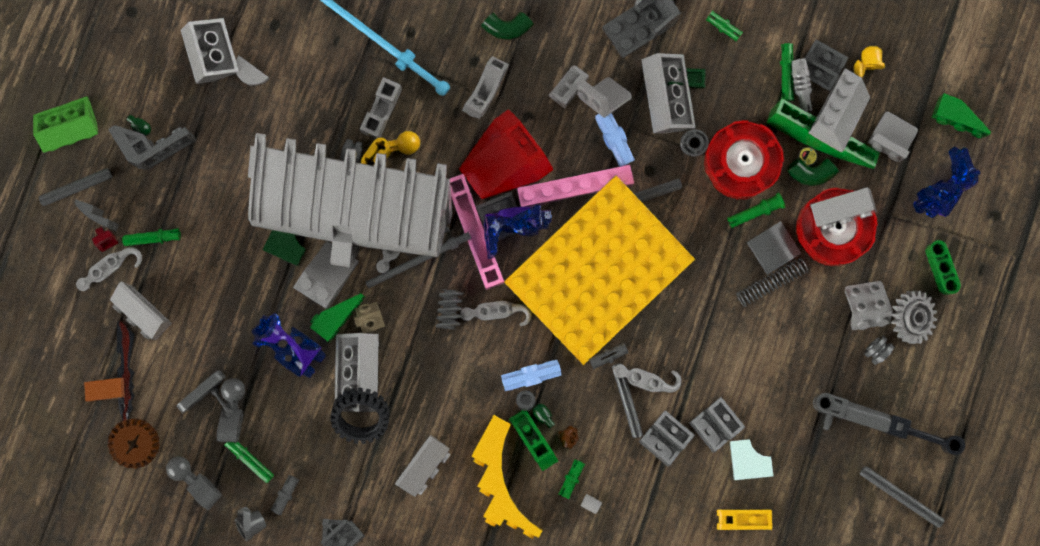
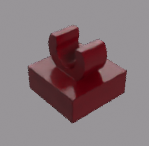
[92,226,119,252]

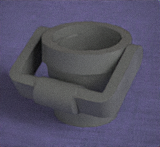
[235,507,266,541]

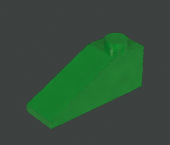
[310,293,365,342]
[509,410,558,472]

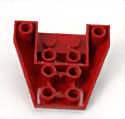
[459,109,554,200]

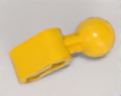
[361,131,420,165]

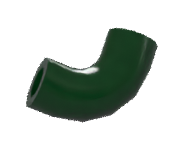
[481,12,534,40]
[786,158,840,186]

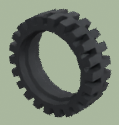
[331,388,390,444]

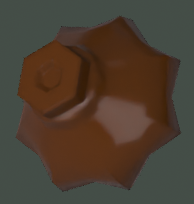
[558,426,579,450]

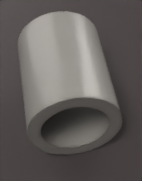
[580,494,602,514]

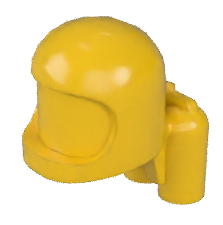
[853,46,885,78]

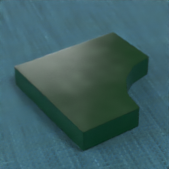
[262,230,306,266]

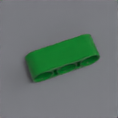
[925,240,961,295]

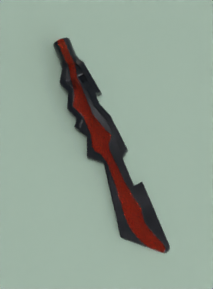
[117,321,135,421]

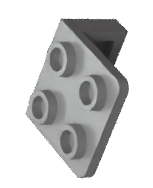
[577,77,632,118]
[867,112,918,162]
[845,281,893,330]

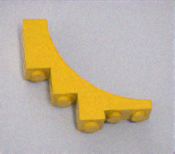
[472,415,542,539]

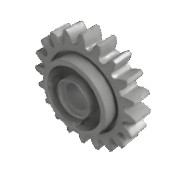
[891,291,937,344]

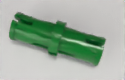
[706,10,743,42]
[558,459,586,499]

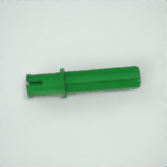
[122,228,181,246]
[224,442,274,483]

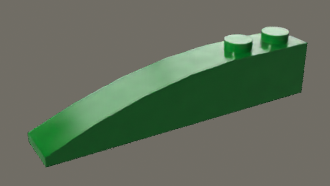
[766,98,880,169]

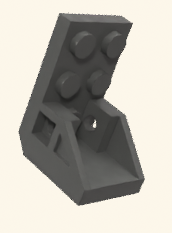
[602,0,681,59]
[108,125,196,170]

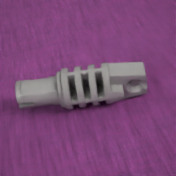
[792,58,812,112]

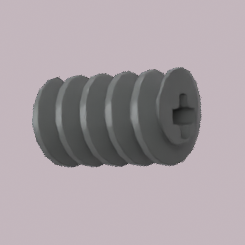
[436,289,464,330]

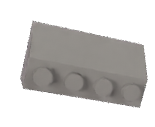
[641,53,696,133]
[808,68,870,153]
[335,333,379,412]

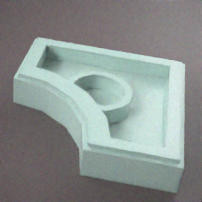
[730,439,773,480]

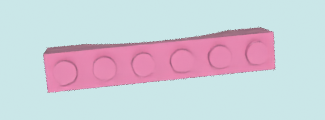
[517,165,634,207]
[450,174,504,290]

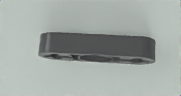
[176,370,226,414]

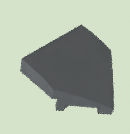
[321,519,365,546]

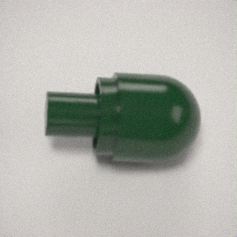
[126,115,151,136]
[533,404,555,429]

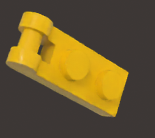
[717,509,772,530]

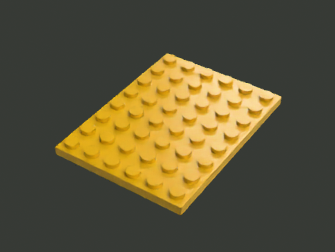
[504,175,695,365]

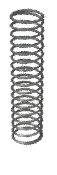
[737,258,809,307]

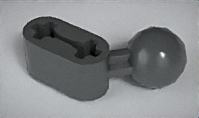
[217,378,245,443]
[166,456,222,510]

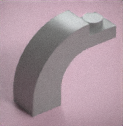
[462,56,509,119]

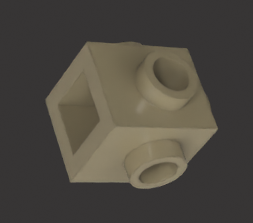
[354,302,385,333]

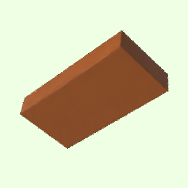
[84,378,125,402]

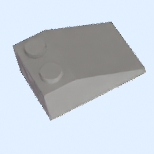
[293,241,359,309]

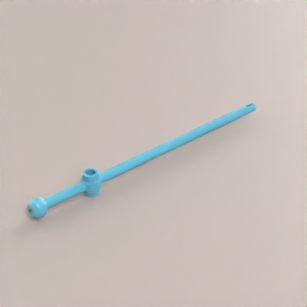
[320,0,450,96]

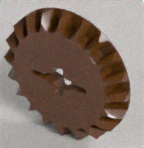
[108,418,159,469]

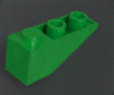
[931,93,991,138]

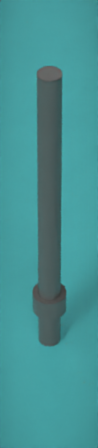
[366,232,472,288]

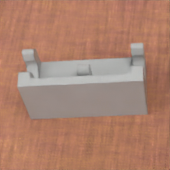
[549,65,589,109]

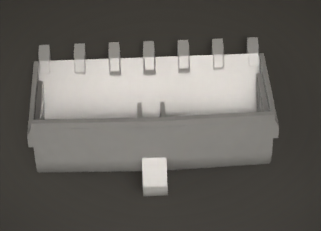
[248,133,452,268]

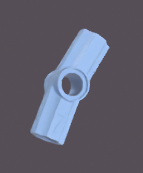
[595,113,635,167]
[501,360,561,391]

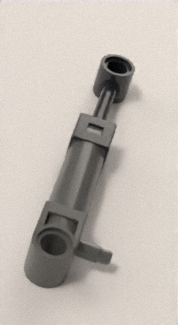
[812,393,965,455]

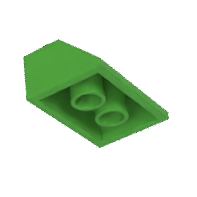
[33,96,98,153]

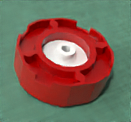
[704,120,784,200]
[796,188,878,266]

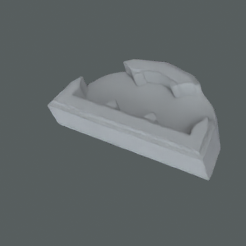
[236,55,270,86]

